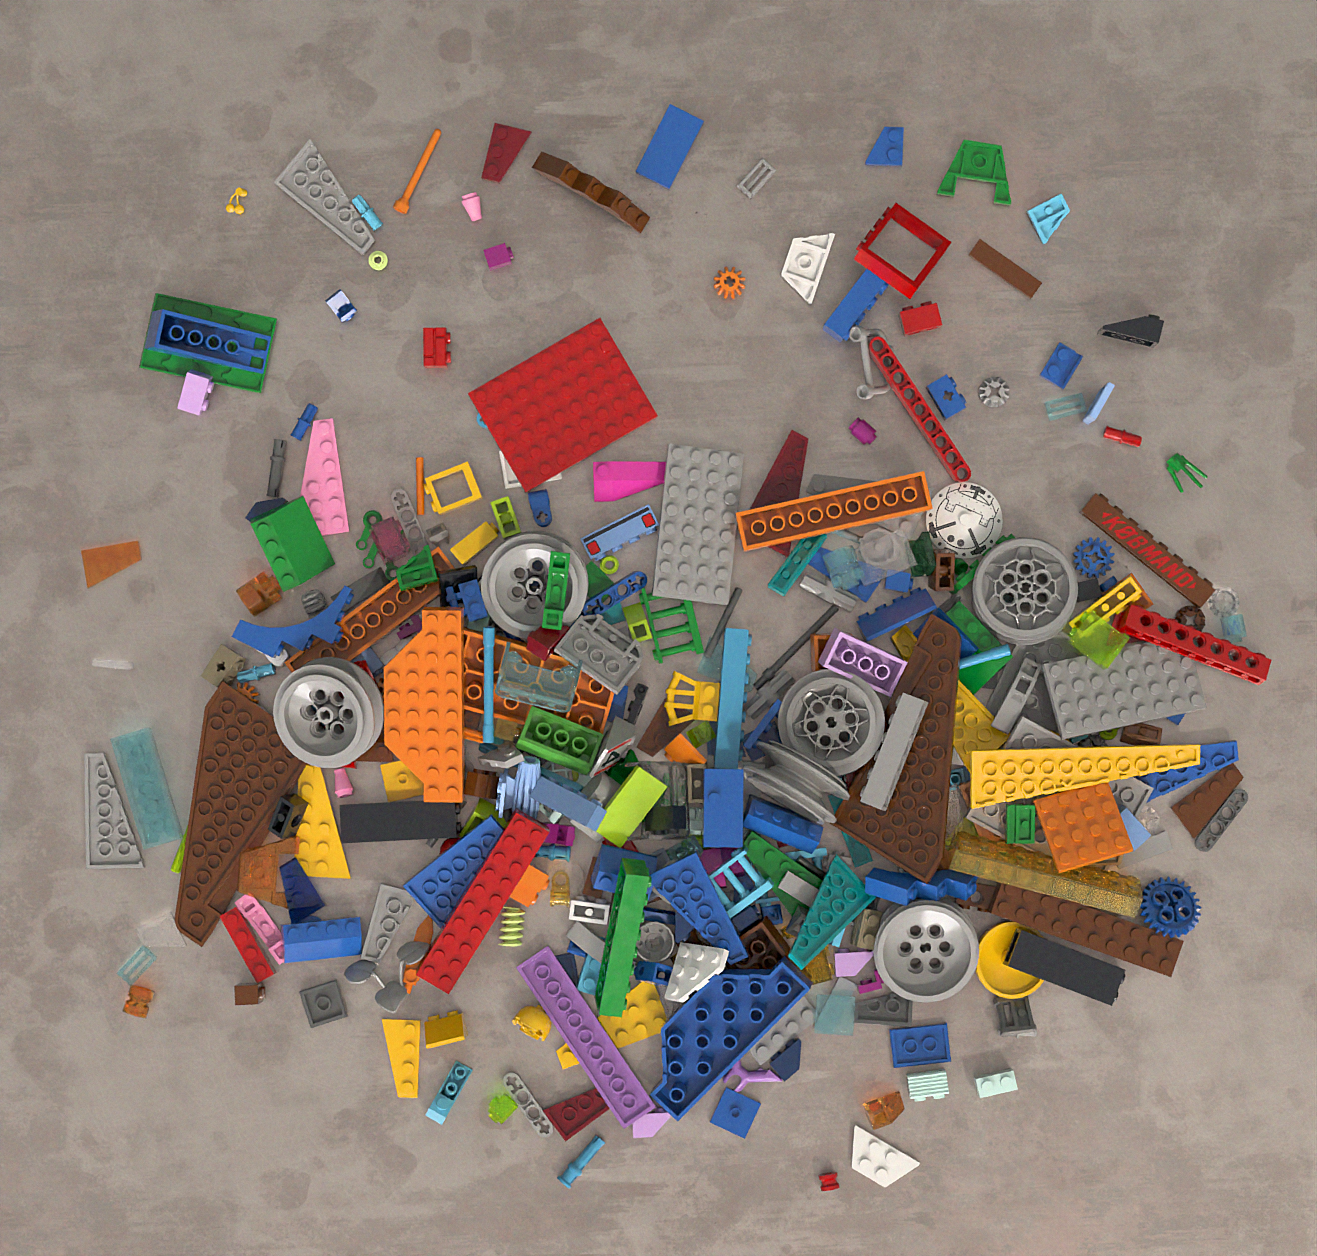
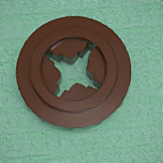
[1175,606,1206,632]

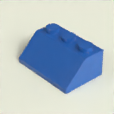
[591,844,658,901]

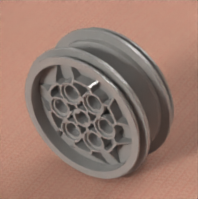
[972,537,1078,645]
[873,897,979,1003]

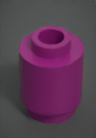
[848,417,877,445]

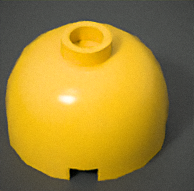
[512,1005,551,1041]

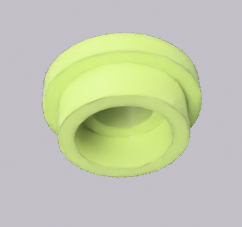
[369,251,388,270]

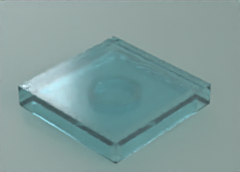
[814,994,855,1036]

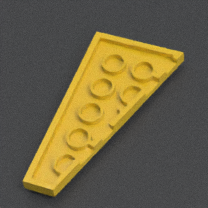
[293,763,351,879]
[556,982,668,1069]

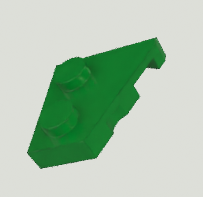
[396,545,438,591]

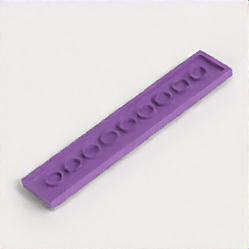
[516,946,656,1129]

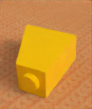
[450,521,499,567]

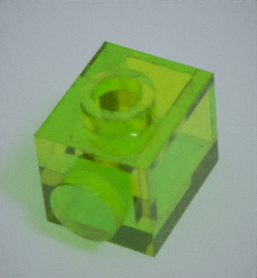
[488,1092,518,1124]

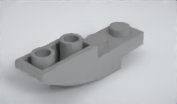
[991,657,1042,735]

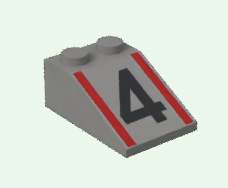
[589,716,637,778]

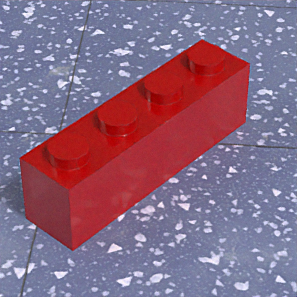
[219,907,277,984]

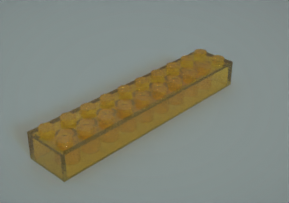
[948,831,1143,918]

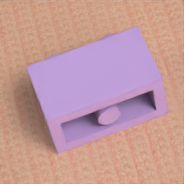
[177,369,214,415]

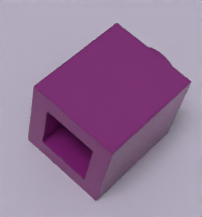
[483,243,514,271]

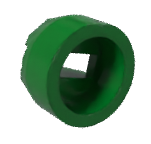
[954,558,968,575]

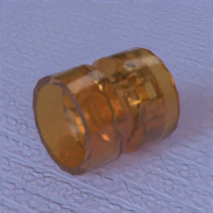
[122,985,155,1018]

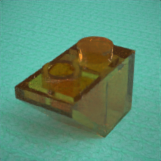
[863,1091,905,1130]

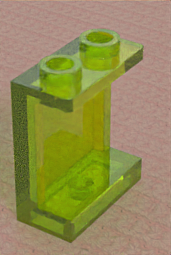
[1067,610,1130,670]

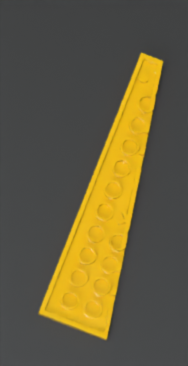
[970,744,1200,809]

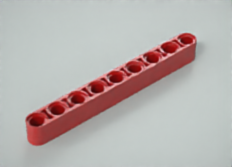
[868,337,971,482]

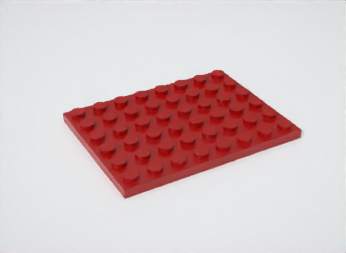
[468,318,658,493]

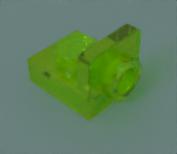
[686,721,716,749]

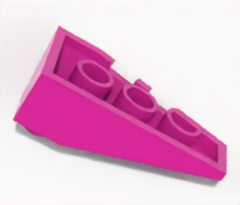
[593,461,666,502]

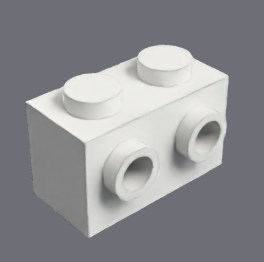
[569,895,611,925]

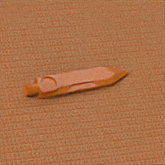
[403,915,434,994]

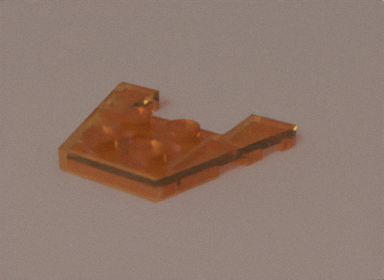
[237,836,300,911]

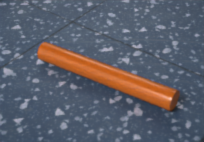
[416,457,424,515]

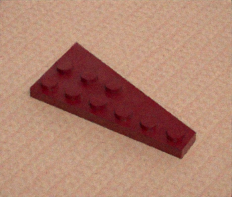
[738,430,809,557]

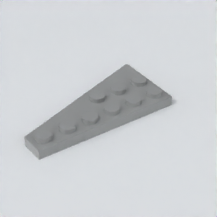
[274,139,375,255]
[806,474,934,540]

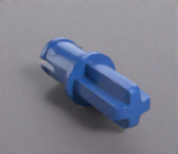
[290,403,318,441]

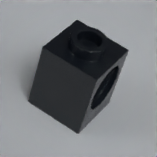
[1077,578,1102,603]

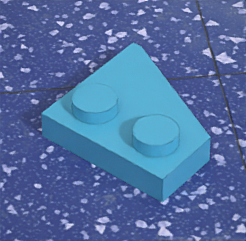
[1027,193,1070,244]

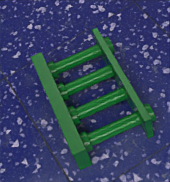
[639,588,704,664]

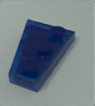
[279,857,325,923]

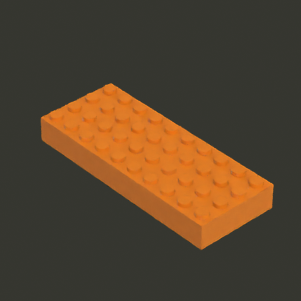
[464,626,614,734]

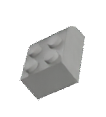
[565,772,621,842]

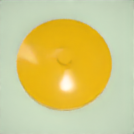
[975,921,1045,999]

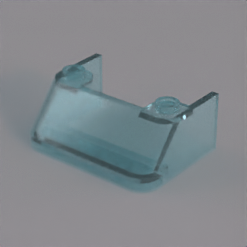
[495,642,583,712]

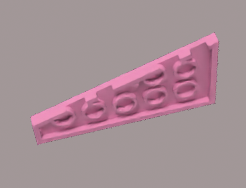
[300,418,350,536]

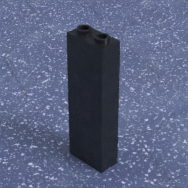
[339,800,462,844]
[1003,928,1125,1006]

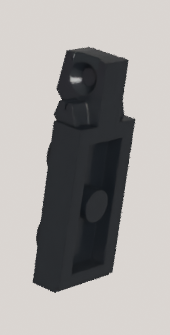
[624,683,649,725]

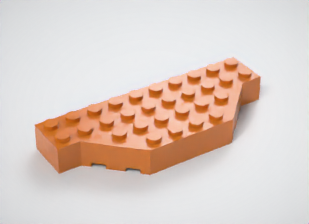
[384,607,465,803]

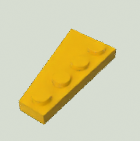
[382,1019,421,1098]

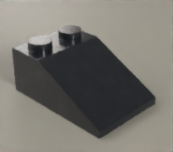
[1097,314,1164,348]

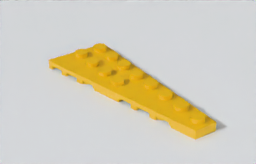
[891,625,1011,773]

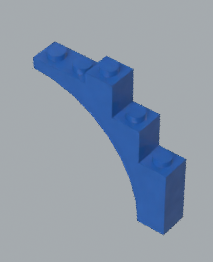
[232,586,354,658]
[865,853,986,906]

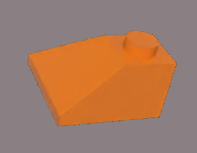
[664,733,707,764]

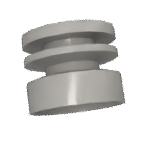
[636,922,676,963]

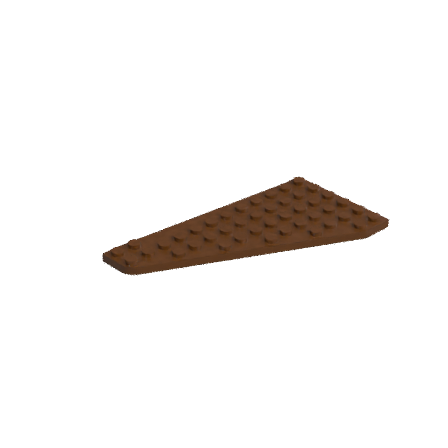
[830,614,962,884]
[175,681,307,947]

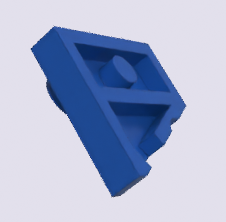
[865,127,904,167]

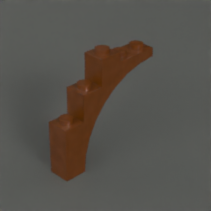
[532,151,650,233]

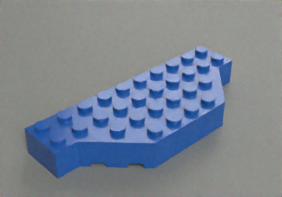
[650,956,813,1121]

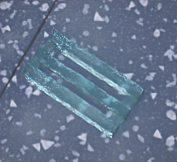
[1044,393,1087,421]
[116,945,157,987]

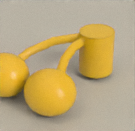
[226,187,247,214]

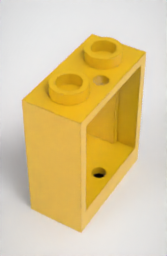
[423,461,483,515]

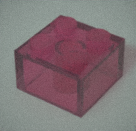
[369,516,410,566]

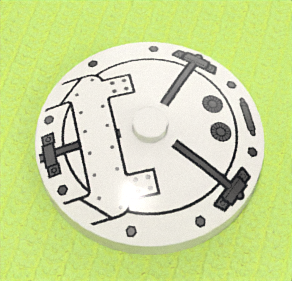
[925,482,1003,559]

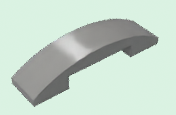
[566,921,638,968]

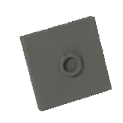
[299,979,348,1028]

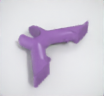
[723,1060,782,1092]

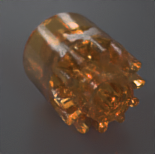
[236,571,282,617]

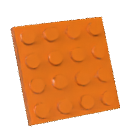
[1033,782,1133,873]

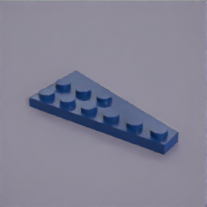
[1133,740,1239,803]
[403,814,504,929]
[649,851,749,965]

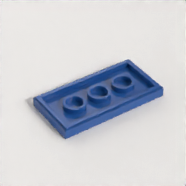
[635,104,704,190]

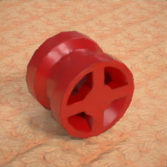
[818,1172,840,1191]

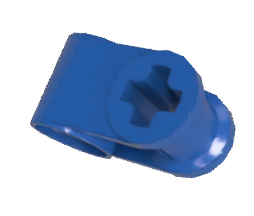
[528,489,552,527]

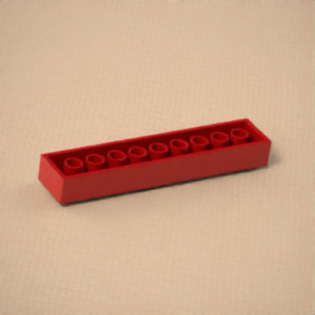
[416,808,550,994]

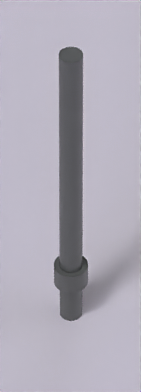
[752,604,839,691]

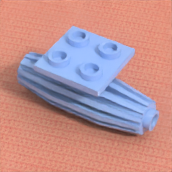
[496,756,541,819]

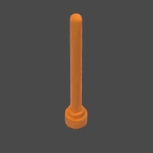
[393,129,441,214]

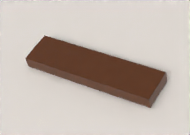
[969,239,1042,299]

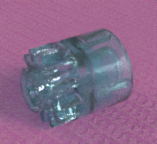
[822,545,865,591]

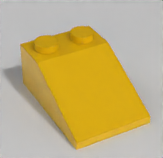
[424,1010,468,1049]

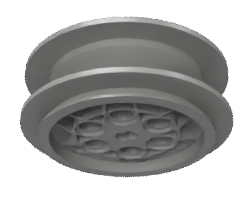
[481,531,589,639]
[273,657,384,768]
[778,669,885,776]
[742,740,850,824]

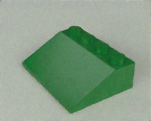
[250,496,335,592]
[946,601,1013,695]

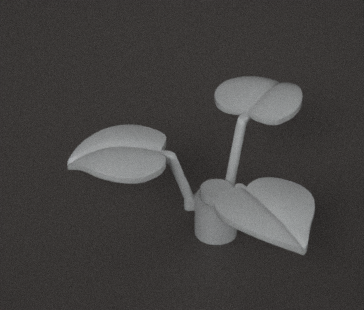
[344,941,430,1014]

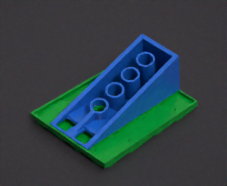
[139,293,277,393]

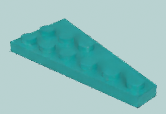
[788,855,876,970]

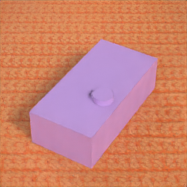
[818,627,908,697]

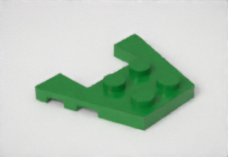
[937,140,1011,206]

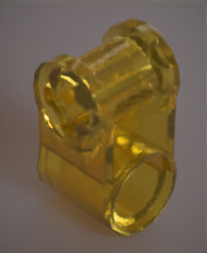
[550,870,570,908]

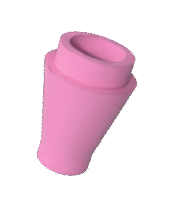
[461,192,482,221]
[334,768,353,798]

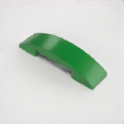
[542,551,570,630]

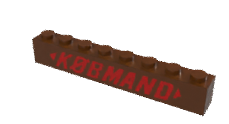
[1079,493,1215,609]

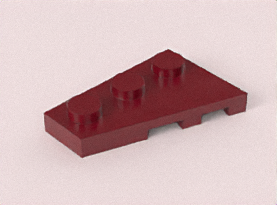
[481,123,532,184]

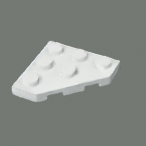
[664,942,729,1002]

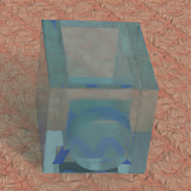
[1220,614,1247,643]

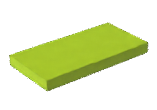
[596,765,667,848]

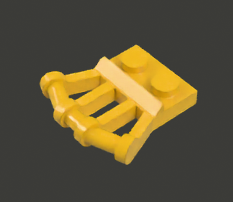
[664,671,720,726]

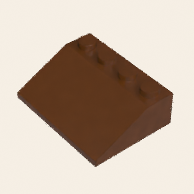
[725,915,812,980]

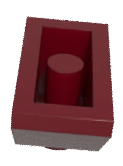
[526,626,570,661]

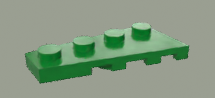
[949,533,1015,595]

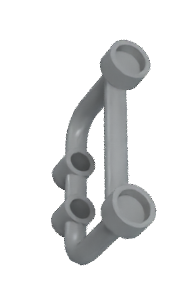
[849,326,894,399]

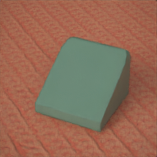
[467,612,490,632]

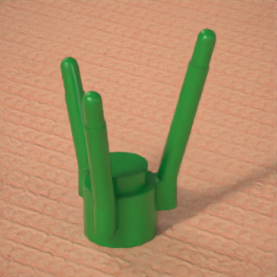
[1166,452,1208,493]

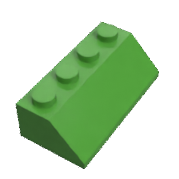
[515,706,604,776]

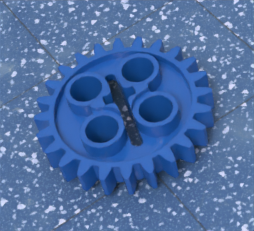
[1139,877,1201,938]

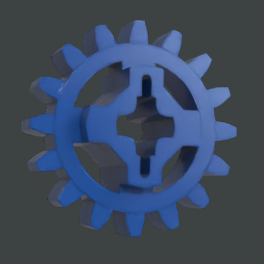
[1072,537,1115,579]

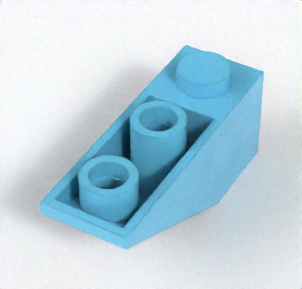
[425,1061,473,1125]

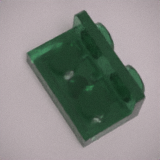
[905,531,937,577]

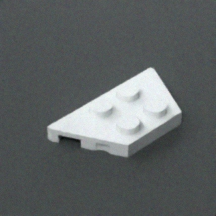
[781,233,835,304]
[851,1125,920,1187]

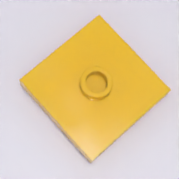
[380,761,424,802]

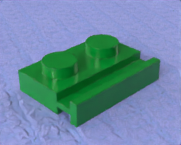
[586,561,618,607]
[1005,804,1035,844]

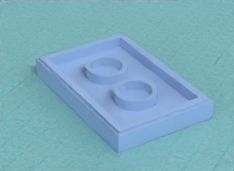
[1082,382,1115,425]

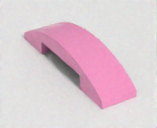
[234,891,284,965]

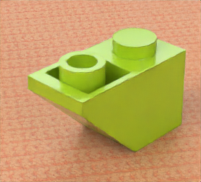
[622,602,652,643]

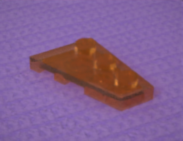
[81,541,142,589]

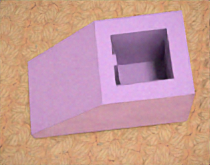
[834,947,873,977]
[632,1107,671,1138]

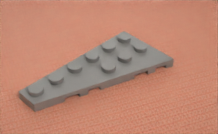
[84,753,145,869]

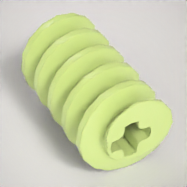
[498,906,526,947]

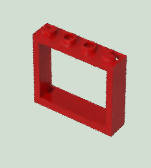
[854,203,952,299]

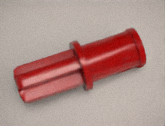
[1103,426,1142,447]

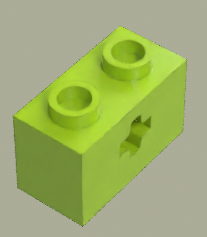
[490,496,521,540]

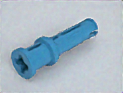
[534,843,571,862]
[557,1135,605,1189]

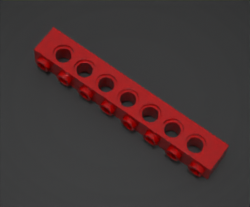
[1119,604,1272,685]

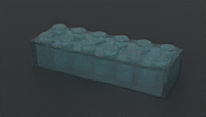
[110,728,183,850]

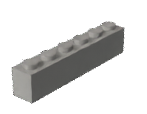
[860,693,929,811]

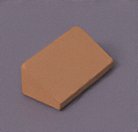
[1120,723,1163,745]

